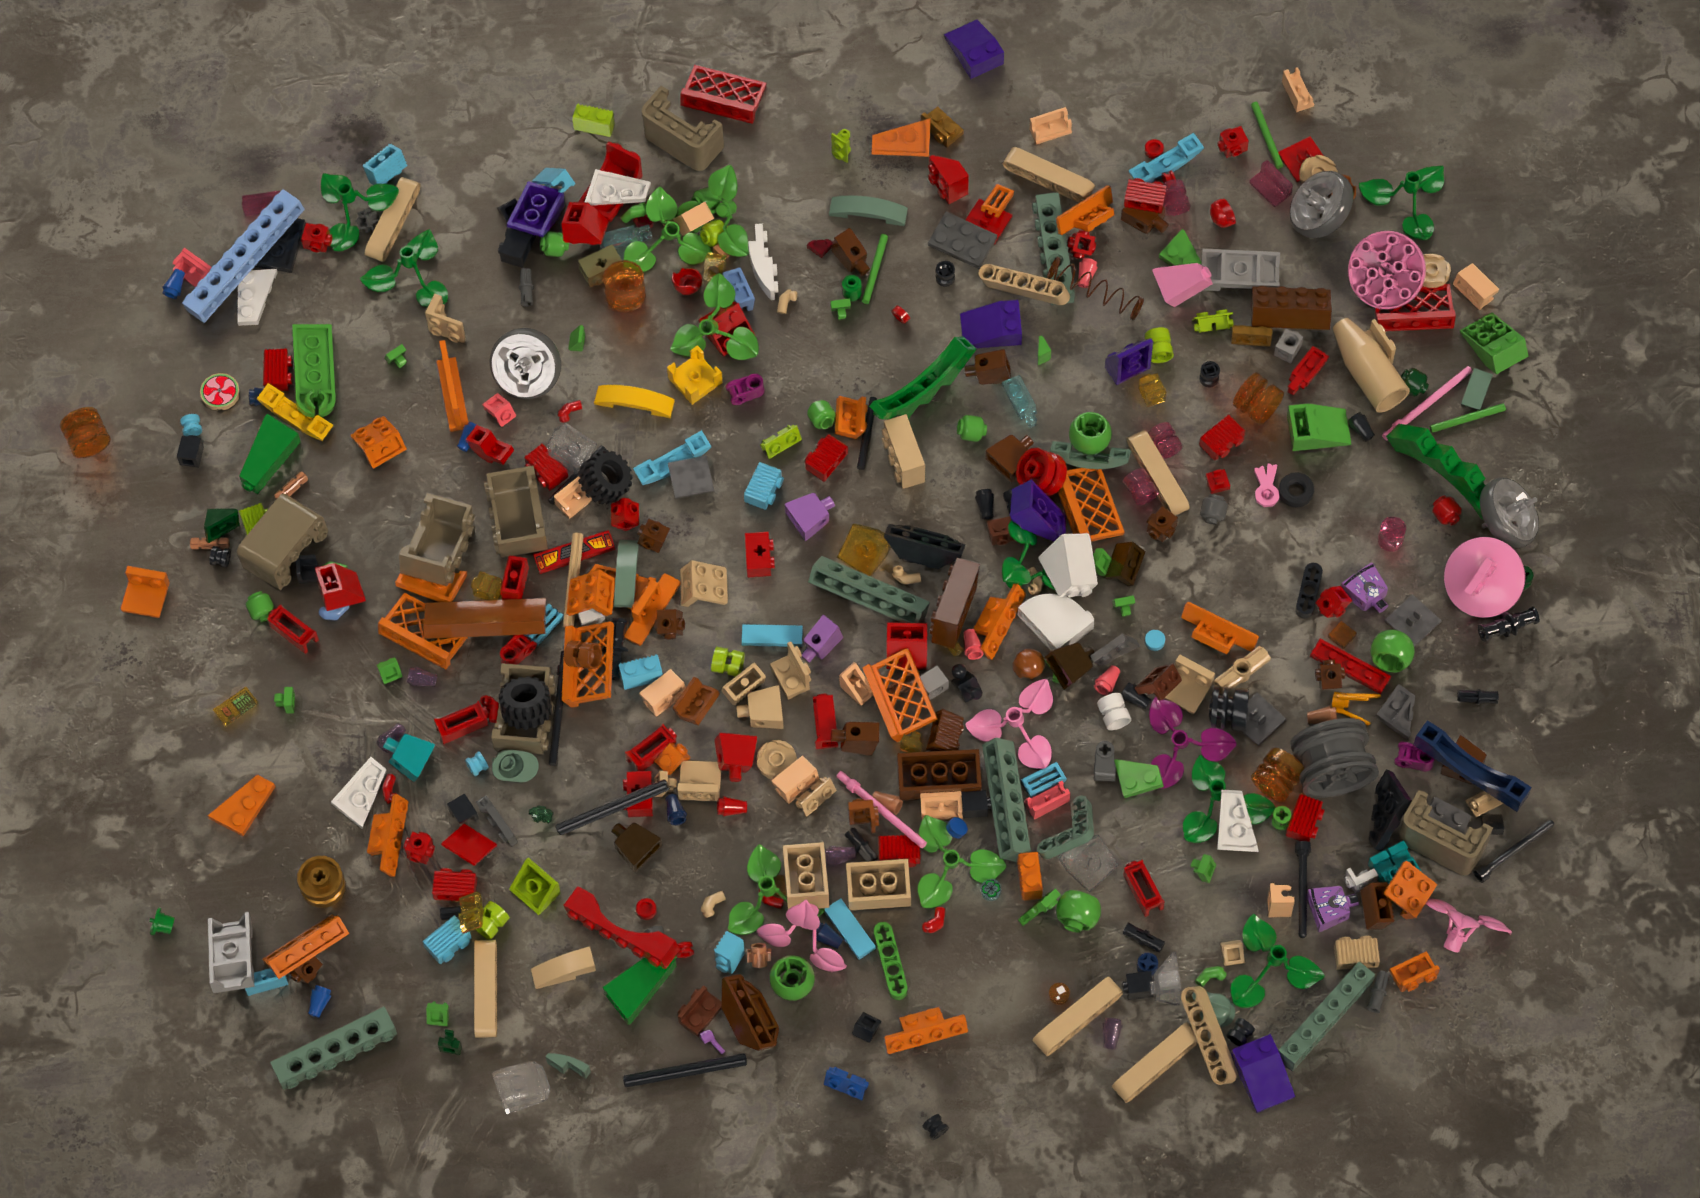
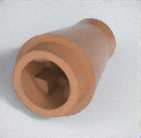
[1307,706,1337,724]
[872,791,903,815]

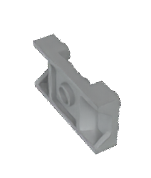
[1201,249,1280,291]
[208,912,255,993]

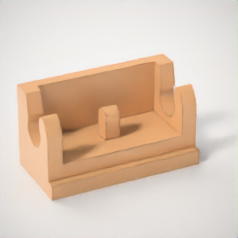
[1282,67,1314,112]
[1030,107,1072,145]
[1453,263,1499,310]
[554,476,592,519]
[639,669,686,717]
[771,756,819,804]
[920,791,963,821]
[1267,883,1294,917]

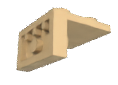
[425,294,466,343]
[680,560,728,607]
[770,641,811,700]
[1164,655,1215,714]
[677,761,721,801]

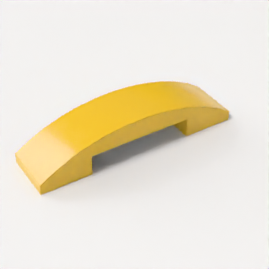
[257,383,333,441]
[594,385,675,418]

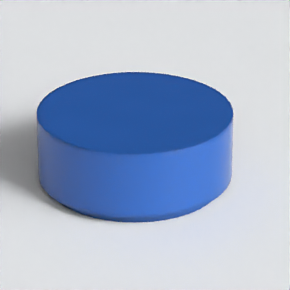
[946,817,968,839]

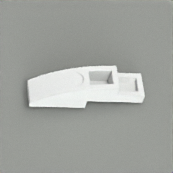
[748,223,778,300]

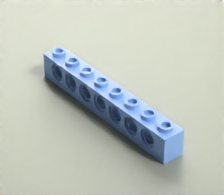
[182,189,305,323]

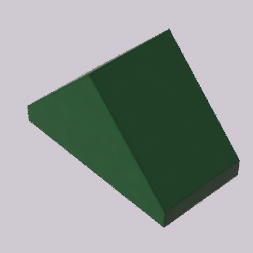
[204,508,240,543]

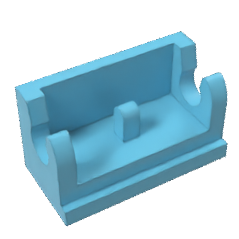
[532,168,576,193]
[245,968,288,996]

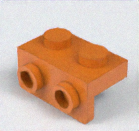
[835,396,868,439]
[1389,951,1440,992]

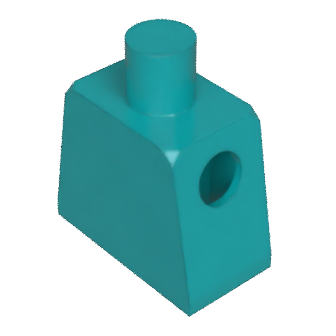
[383,734,435,782]

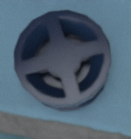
[1137,953,1158,976]

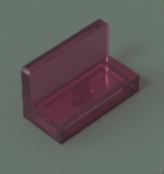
[1249,160,1293,207]
[242,191,280,216]

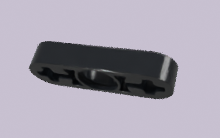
[1296,563,1323,618]

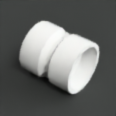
[1097,693,1131,730]

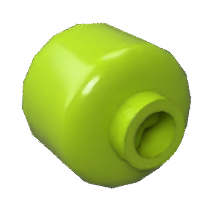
[700,220,728,247]

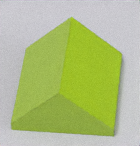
[509,858,561,915]

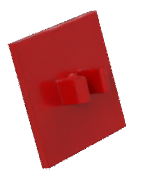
[1278,136,1324,182]
[966,198,1013,245]
[441,823,497,866]

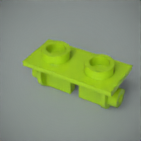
[831,129,851,163]
[1192,309,1234,333]
[760,425,802,459]

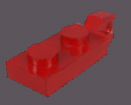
[1287,346,1329,396]

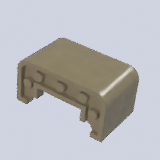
[642,86,724,171]
[484,466,548,558]
[399,493,475,586]
[237,494,328,591]
[491,664,556,755]
[1399,790,1493,876]

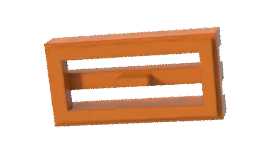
[981,184,1014,217]

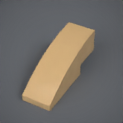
[531,946,596,989]

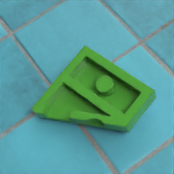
[1159,229,1202,266]
[1114,759,1164,798]
[1018,888,1061,926]

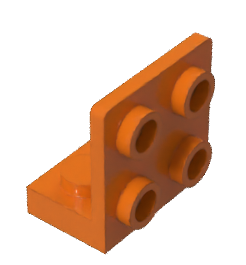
[351,416,407,469]
[121,566,170,618]
[566,569,615,616]
[1384,861,1438,919]

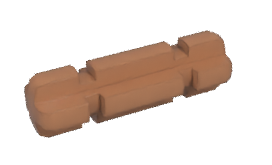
[274,471,308,499]
[190,538,230,549]

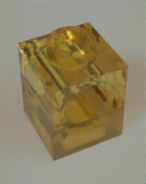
[703,253,727,283]
[1138,373,1167,407]
[471,571,502,600]

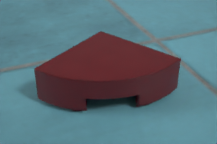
[807,239,833,258]

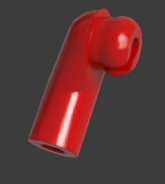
[480,695,499,724]
[382,774,397,804]
[759,889,784,909]
[922,907,945,933]

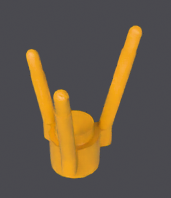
[1332,691,1381,725]

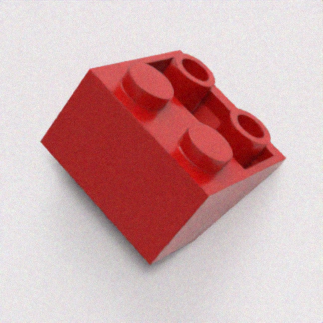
[928,155,969,205]
[562,202,609,245]
[698,302,755,356]
[315,563,366,611]
[886,623,927,670]

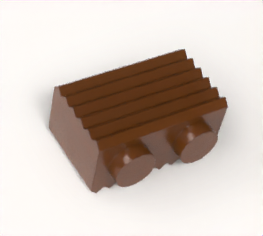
[926,709,964,752]
[1360,882,1395,930]

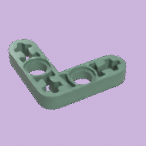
[1037,795,1094,859]

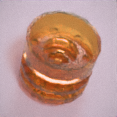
[603,260,646,312]
[1232,372,1284,425]
[59,407,111,458]
[1251,748,1304,802]

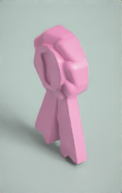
[1254,463,1279,507]

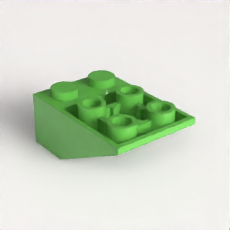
[1460,312,1529,375]
[1287,404,1351,451]

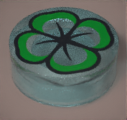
[981,879,1001,901]

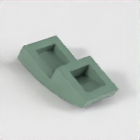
[1461,368,1493,410]
[546,1053,591,1079]

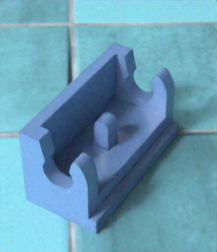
[722,267,755,311]

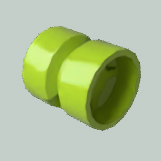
[1144,327,1174,363]
[711,646,745,677]
[471,901,510,940]

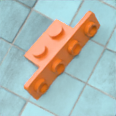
[1056,185,1114,235]
[624,573,681,646]
[973,584,1026,660]
[1181,602,1259,654]
[367,794,408,877]
[884,1007,968,1054]

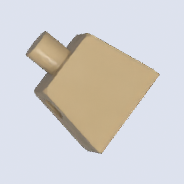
[736,685,784,729]

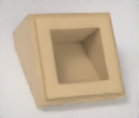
[1220,940,1245,966]

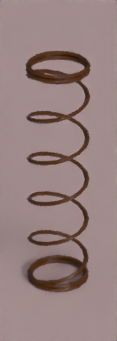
[1047,256,1144,321]

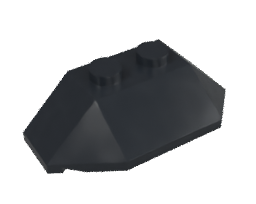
[884,524,966,569]

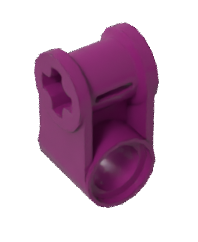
[725,374,765,405]
[1394,742,1434,772]

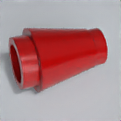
[717,796,747,817]

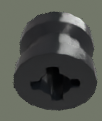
[209,546,231,568]
[922,1114,949,1140]

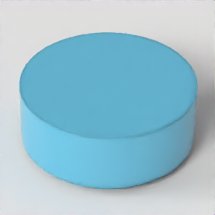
[1145,630,1165,651]

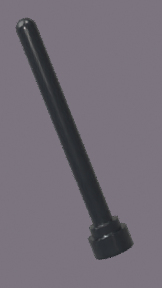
[1473,820,1554,883]
[1295,841,1311,938]

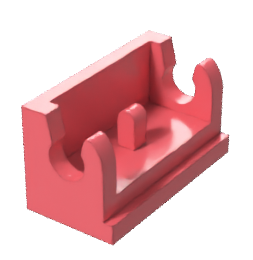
[172,248,211,287]
[1024,781,1070,820]

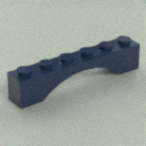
[1413,720,1532,812]

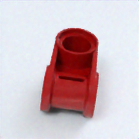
[500,635,537,665]

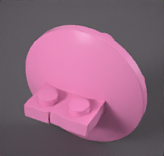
[1348,231,1426,309]
[1444,537,1525,618]

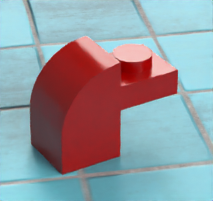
[466,425,514,465]

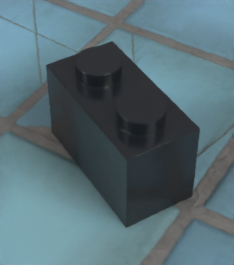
[498,227,536,268]

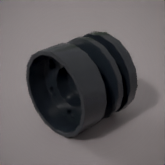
[1209,686,1249,731]

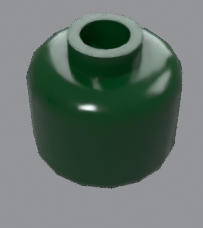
[1401,368,1429,397]

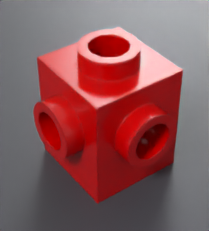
[1217,126,1249,158]
[301,223,332,253]
[1067,230,1096,259]
[611,498,639,531]
[1315,586,1352,618]
[403,831,435,864]

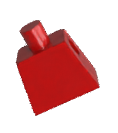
[714,733,757,782]

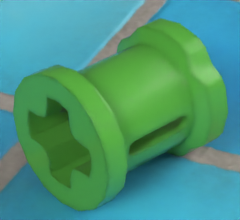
[1271,806,1291,830]

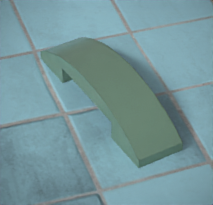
[829,196,908,226]
[1050,441,1131,469]
[614,540,639,608]

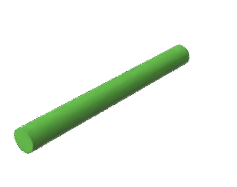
[1251,102,1284,169]
[862,234,888,304]
[1429,403,1506,433]

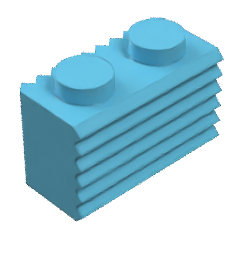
[363,144,408,185]
[744,462,784,510]
[619,654,663,690]
[422,915,472,964]
[714,931,745,974]

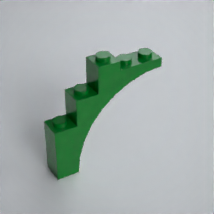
[869,337,977,420]
[1386,423,1486,520]

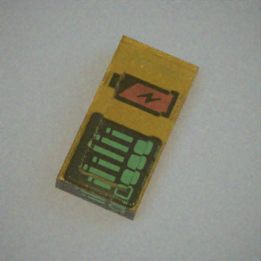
[213,687,258,727]

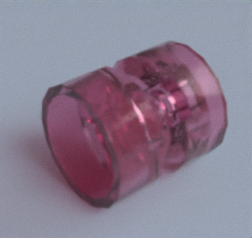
[1163,180,1191,216]
[1148,422,1183,459]
[1123,468,1159,505]
[1378,517,1406,552]

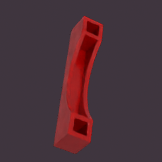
[563,886,680,969]

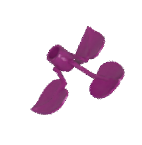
[1149,697,1237,789]

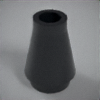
[1348,412,1375,442]
[975,489,994,519]
[1121,682,1152,709]

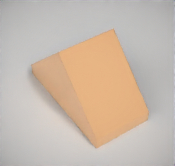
[673,202,714,236]
[839,662,873,706]

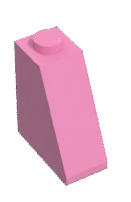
[1152,263,1213,307]

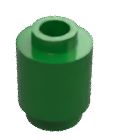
[842,275,862,301]

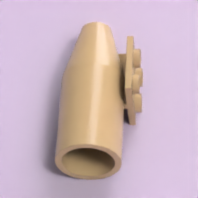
[1333,318,1410,413]

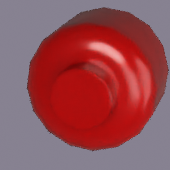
[1432,495,1462,525]

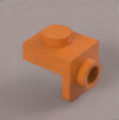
[654,743,691,775]

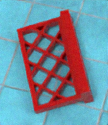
[680,65,767,124]
[1374,284,1456,332]

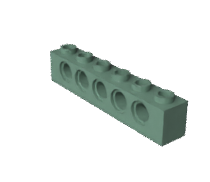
[1032,192,1075,305]
[808,556,930,623]
[982,738,1031,862]
[1278,961,1375,1071]
[270,1006,397,1090]

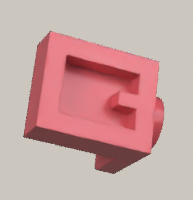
[482,393,516,427]

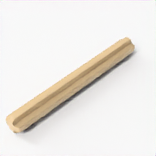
[563,533,583,628]

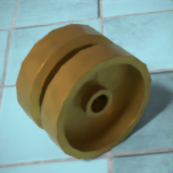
[297,856,346,908]

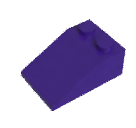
[944,20,1004,79]
[507,181,565,237]
[960,300,1022,349]
[1105,338,1153,386]
[1010,479,1066,541]
[1231,1034,1295,1113]

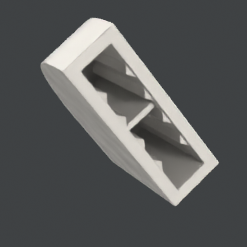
[1018,594,1094,651]

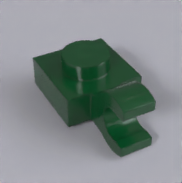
[438,1029,462,1055]

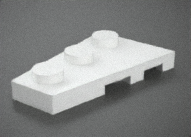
[585,169,651,205]
[238,269,278,326]
[331,757,386,829]
[1217,790,1259,852]

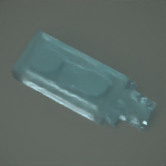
[599,225,652,249]
[1002,375,1037,428]

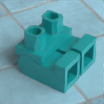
[1368,841,1422,884]

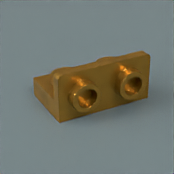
[921,106,964,147]
[1231,325,1272,346]

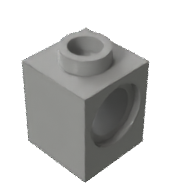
[1274,328,1303,364]
[916,666,949,700]

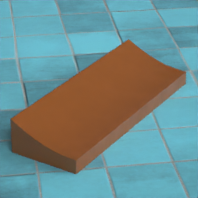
[423,598,546,639]

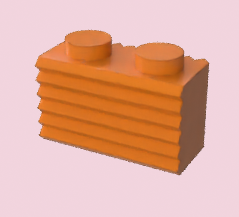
[1017,852,1043,901]

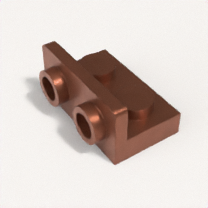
[987,516,1015,546]
[1135,663,1182,701]
[677,985,722,1037]

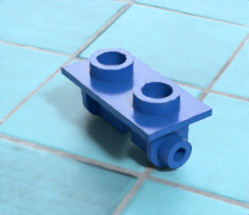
[824,1067,869,1100]

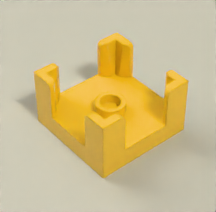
[667,345,723,405]

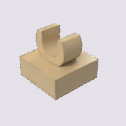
[654,771,677,798]

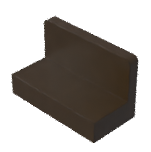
[1104,541,1146,586]

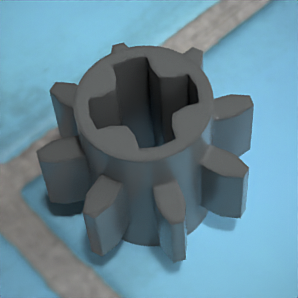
[355,208,379,233]

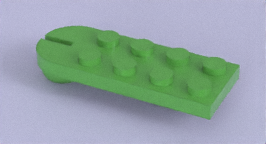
[292,324,336,418]

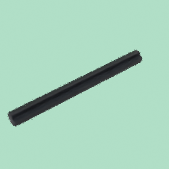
[556,779,670,835]
[623,1053,747,1087]

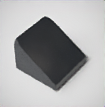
[497,198,517,223]
[1481,814,1505,835]
[852,1012,882,1043]

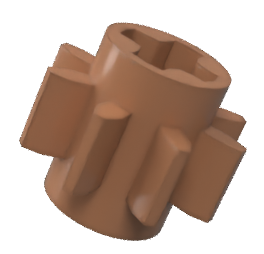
[747,943,771,968]

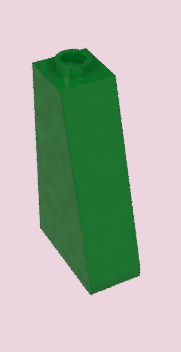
[239,414,301,495]
[603,956,677,1025]

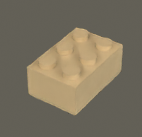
[881,414,925,489]
[783,842,829,909]
[846,859,911,910]

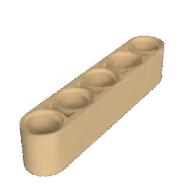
[1003,147,1095,203]
[365,177,420,262]
[979,264,1070,305]
[1127,430,1190,515]
[474,939,497,1038]
[1032,977,1123,1056]
[1181,986,1238,1085]
[1112,1022,1198,1103]

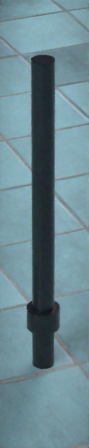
[549,651,564,766]

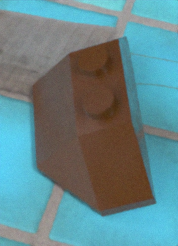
[721,974,779,1051]

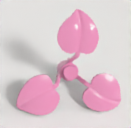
[965,679,1053,769]
[1426,898,1512,953]
[756,900,847,972]

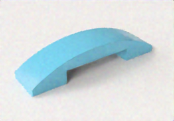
[1129,133,1204,183]
[633,430,711,485]

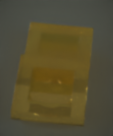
[459,892,483,934]

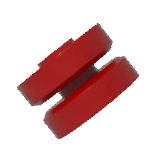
[1016,448,1067,496]

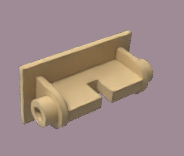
[795,777,837,817]
[1465,791,1503,817]

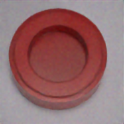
[1144,139,1164,159]
[891,305,910,324]
[636,898,657,920]

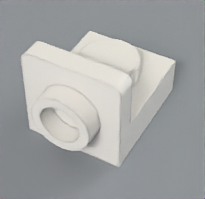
[1344,868,1378,893]

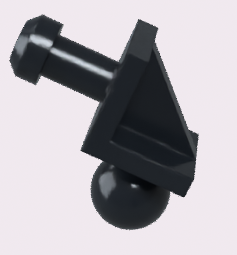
[951,664,983,703]

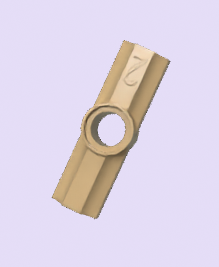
[1213,646,1271,695]

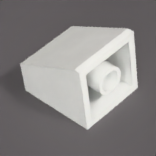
[1038,533,1098,598]

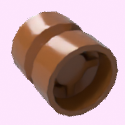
[564,640,602,669]

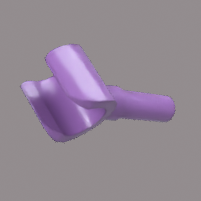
[700,1030,725,1055]

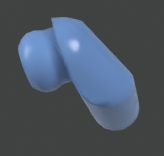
[319,606,350,620]

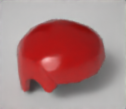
[1210,199,1236,228]
[671,268,703,295]

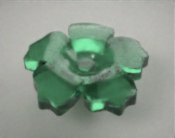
[529,805,553,824]

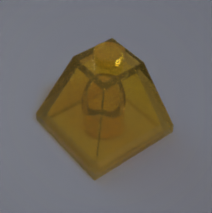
[837,524,891,577]

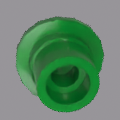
[149,907,175,936]

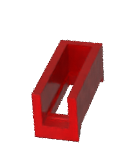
[267,604,319,654]
[813,693,838,749]
[434,701,490,744]
[625,724,677,771]
[1123,860,1165,917]

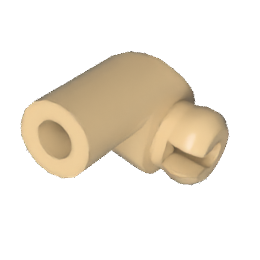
[777,289,798,314]
[892,565,921,585]
[1028,567,1044,596]
[701,891,726,918]

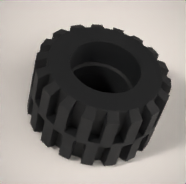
[578,450,633,505]
[499,676,552,730]

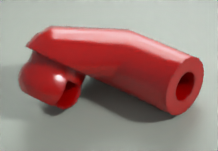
[557,400,583,423]

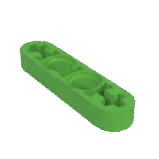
[874,922,907,1000]

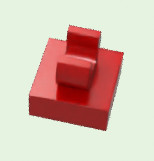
[1205,469,1230,494]

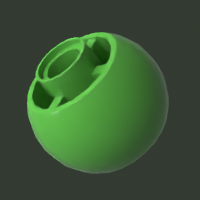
[1069,412,1112,455]
[1370,630,1415,673]
[1056,890,1101,933]
[769,955,815,1001]

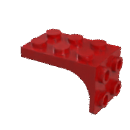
[578,141,643,223]

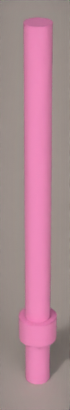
[1382,366,1473,441]
[837,771,927,848]

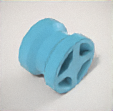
[180,414,202,436]
[465,752,489,777]

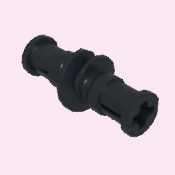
[1478,606,1540,642]
[602,618,629,681]

